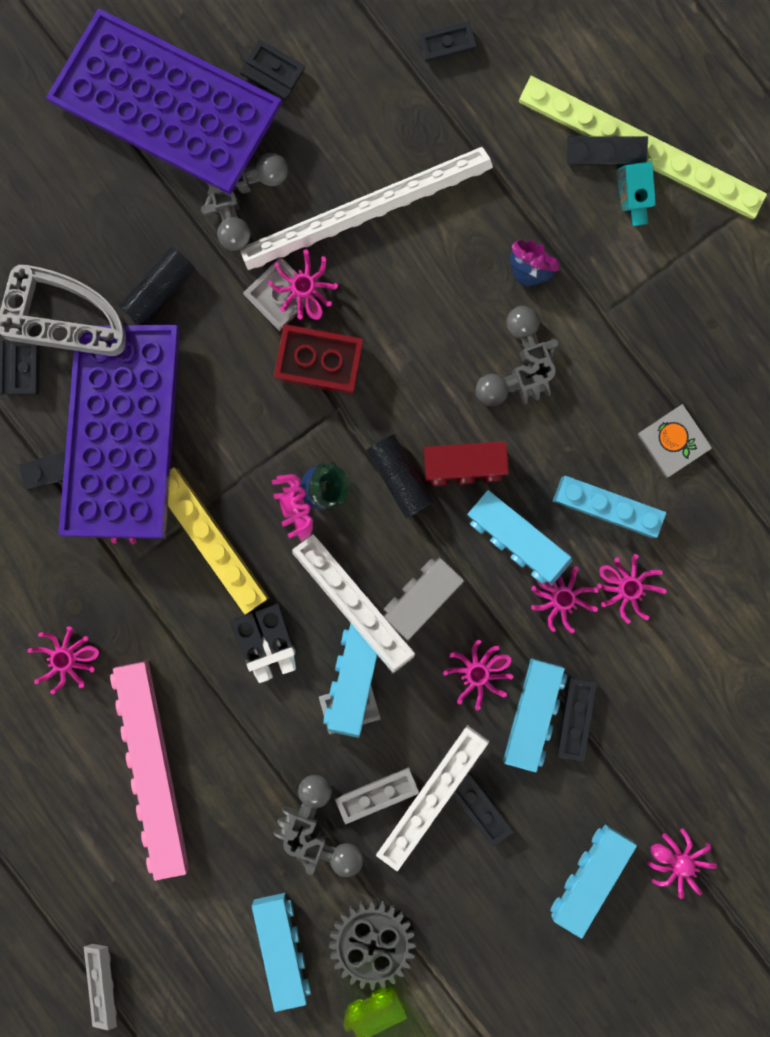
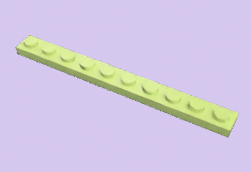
[519,76,767,220]

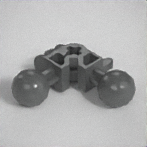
[201,153,288,251]
[475,306,559,407]
[273,775,364,877]

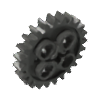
[329,900,416,990]

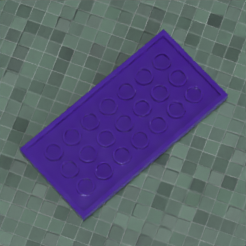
[46,8,282,195]
[59,325,180,539]

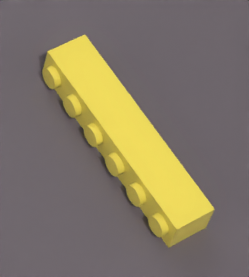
[168,468,269,614]

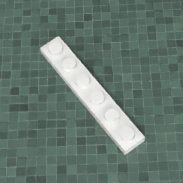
[292,534,415,673]
[376,725,489,871]

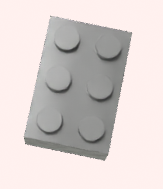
[384,558,464,640]

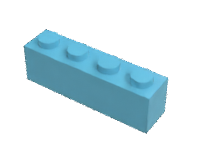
[553,476,666,538]
[467,490,572,585]
[323,623,377,738]
[503,658,567,772]
[551,824,637,938]
[252,893,311,1012]

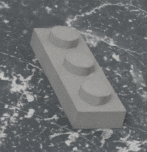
[335,767,419,824]
[84,944,117,1030]

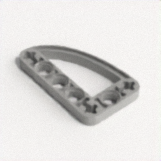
[0,265,126,356]

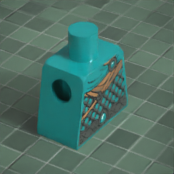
[616,162,655,226]

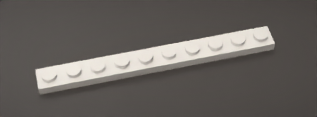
[240,147,493,270]

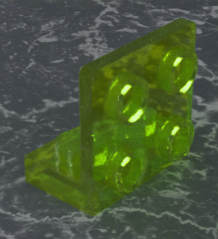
[344,987,407,1037]

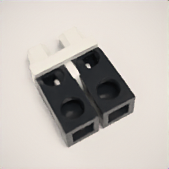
[229,602,296,683]

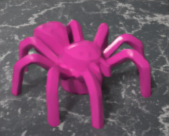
[268,250,338,320]
[271,474,313,541]
[597,554,667,623]
[531,566,598,633]
[28,626,99,694]
[443,640,513,710]
[647,829,717,899]

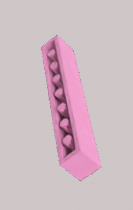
[110,661,189,881]

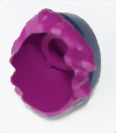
[509,240,560,287]

